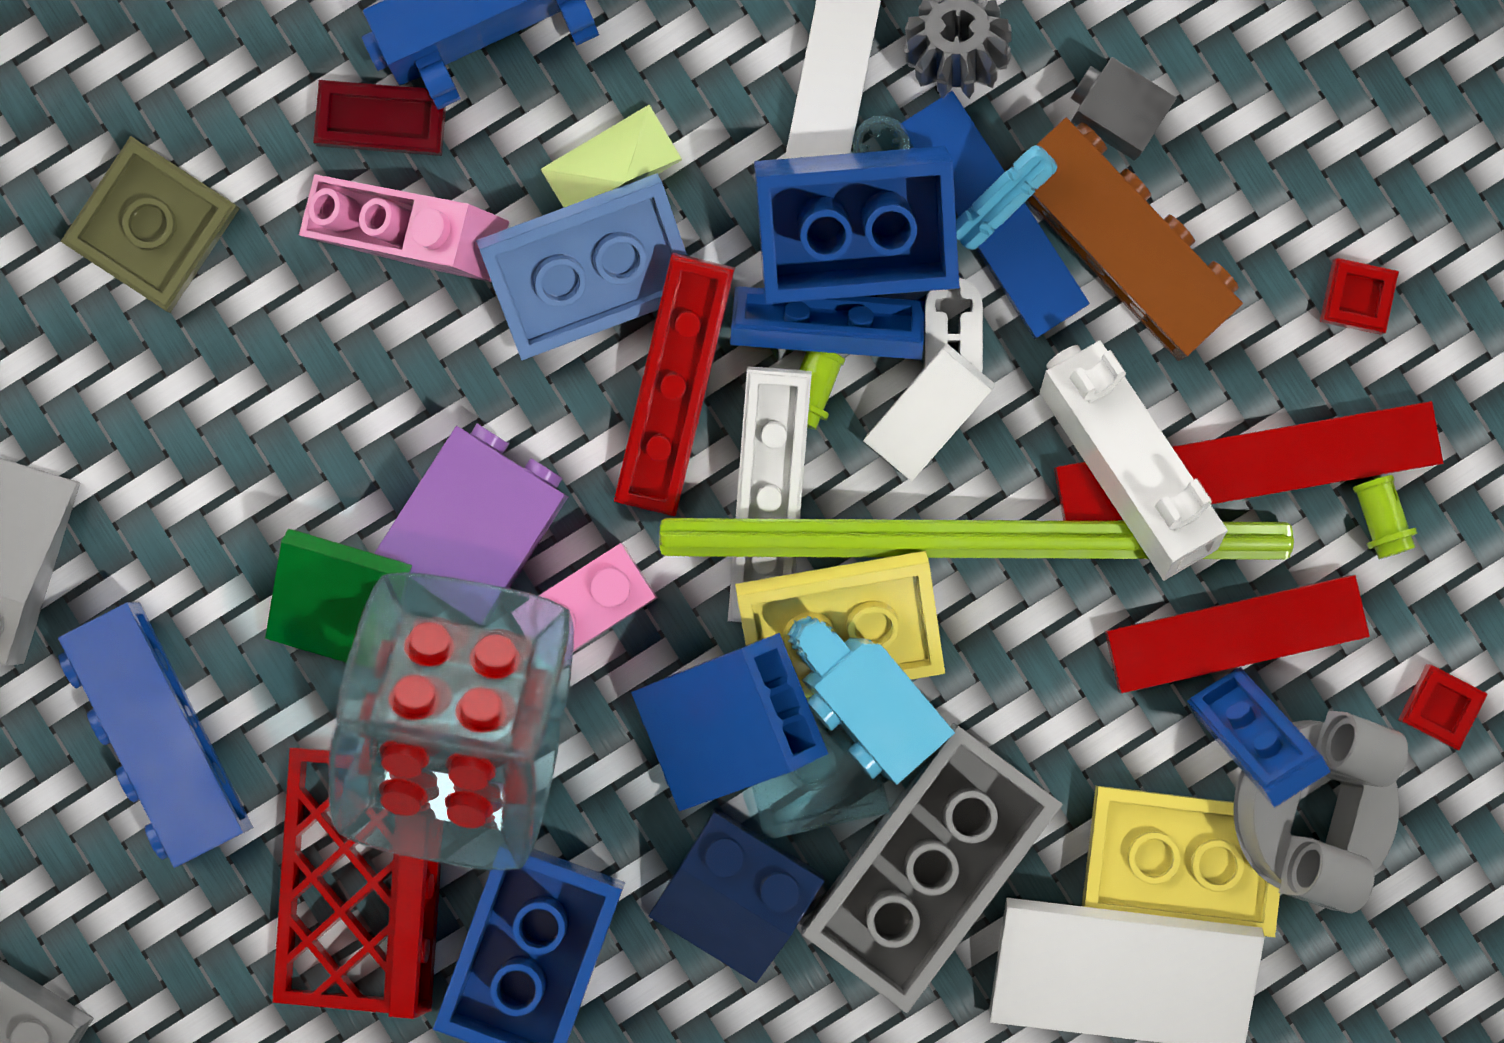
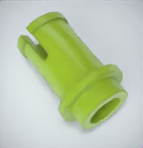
[799,351,845,430]
[1353,475,1418,560]

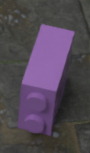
[374,424,568,625]

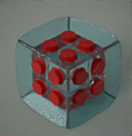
[329,572,574,870]

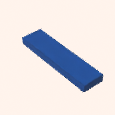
[898,90,1090,340]

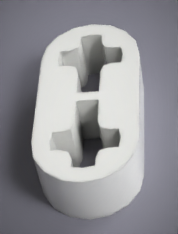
[923,278,983,372]

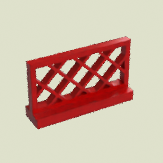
[272,747,448,1019]

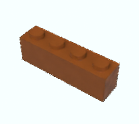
[1013,117,1243,361]

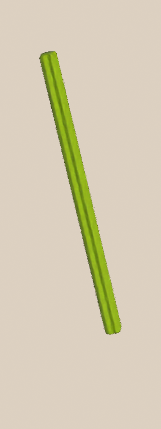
[659,518,1294,560]

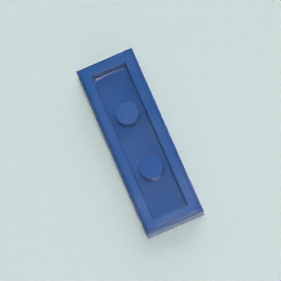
[730,286,925,360]
[1187,667,1330,808]

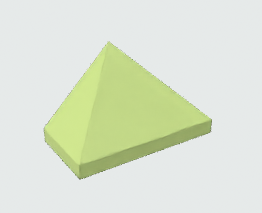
[541,105,682,208]

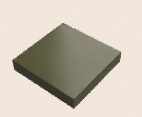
[60,136,240,313]

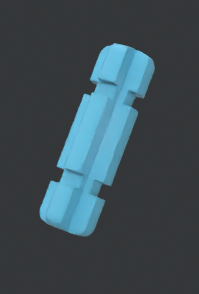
[956,145,1057,250]

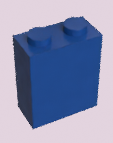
[631,633,829,811]

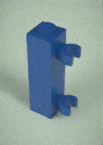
[361,0,599,110]

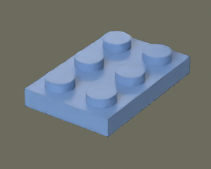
[476,173,687,360]

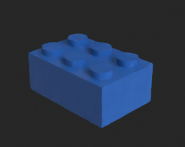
[754,146,960,304]
[433,839,625,1043]

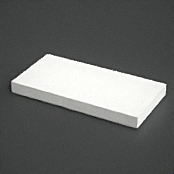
[989,898,1265,1043]

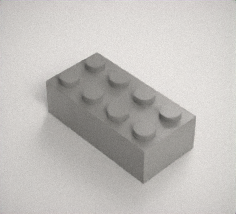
[801,723,1063,1013]

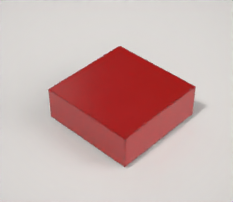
[1320,258,1399,335]
[1398,664,1488,751]

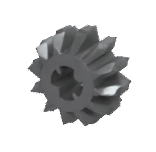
[904,0,1012,99]

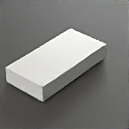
[863,343,995,481]

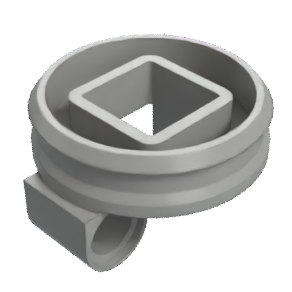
[1234,711,1408,913]

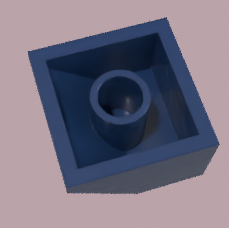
[648,807,824,983]

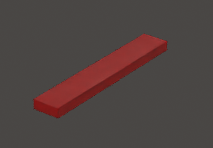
[1054,401,1444,521]

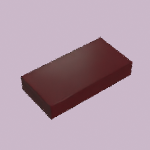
[313,80,446,156]

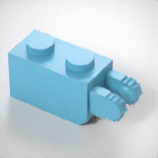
[787,616,955,785]

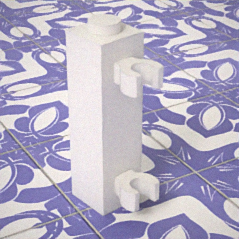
[1039,340,1228,581]

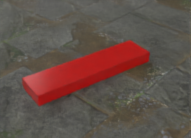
[614,253,735,517]
[1105,575,1370,693]

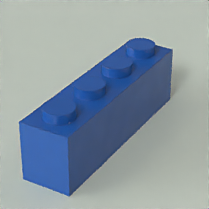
[58,602,254,868]

